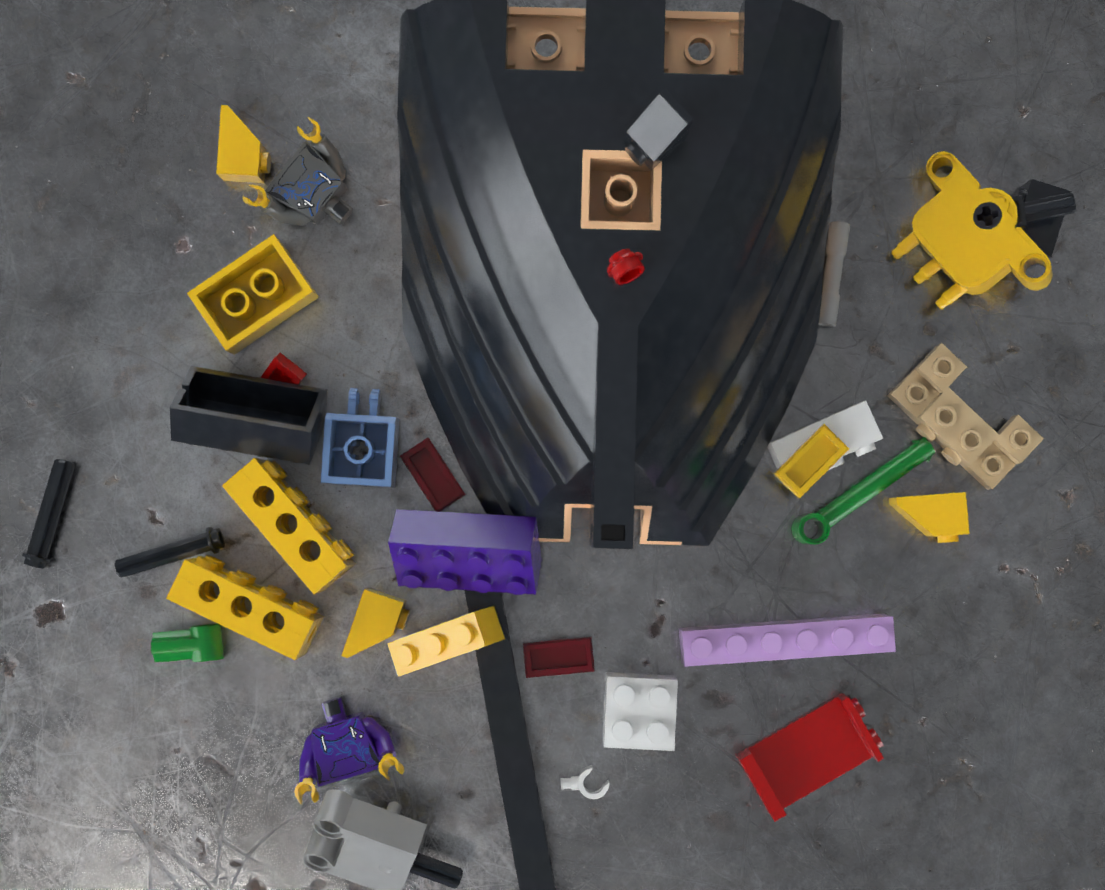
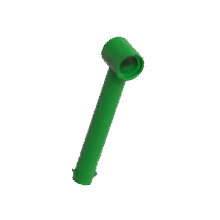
[792,437,935,545]

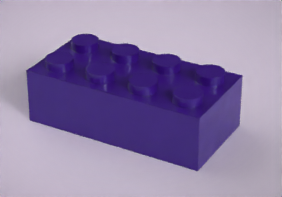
[388,509,542,595]

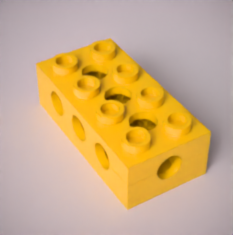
[222,458,356,594]
[166,555,324,660]

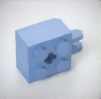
[321,388,400,488]

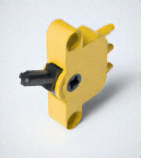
[891,151,1076,310]

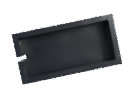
[170,366,328,465]

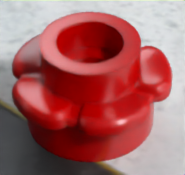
[606,249,645,285]

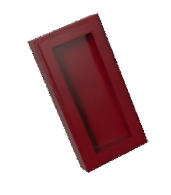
[400,437,466,512]
[523,636,595,678]

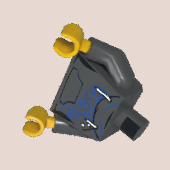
[243,117,353,226]

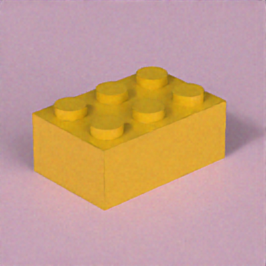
[187,234,319,355]

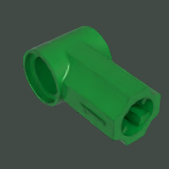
[151,624,224,662]

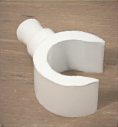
[560,765,609,799]

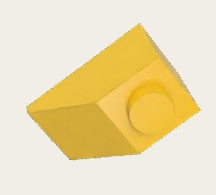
[216,105,271,183]
[889,492,970,543]
[341,587,410,658]

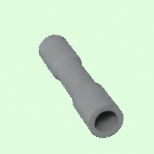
[819,222,850,327]

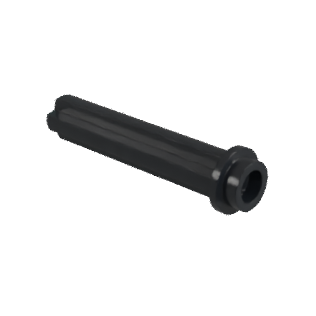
[22,459,75,569]
[114,527,225,578]

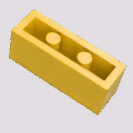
[387,606,505,677]

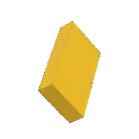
[773,424,849,499]

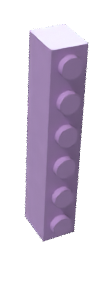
[679,614,896,667]

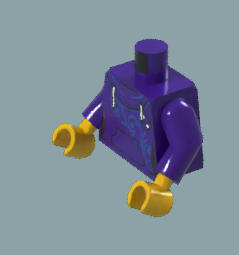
[294,697,404,804]

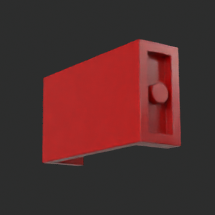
[736,693,884,822]

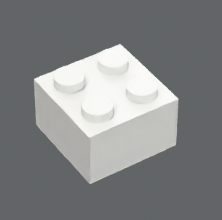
[602,672,678,751]

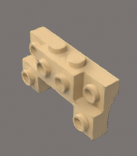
[887,343,1044,490]

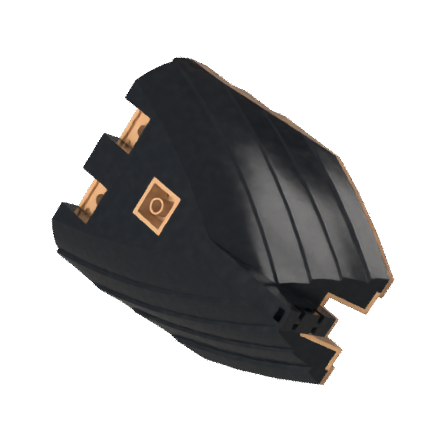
[397,0,843,549]

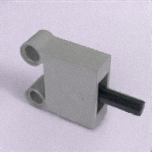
[302,790,463,890]

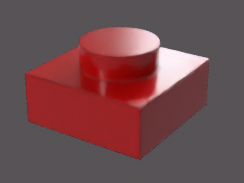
[260,352,307,385]

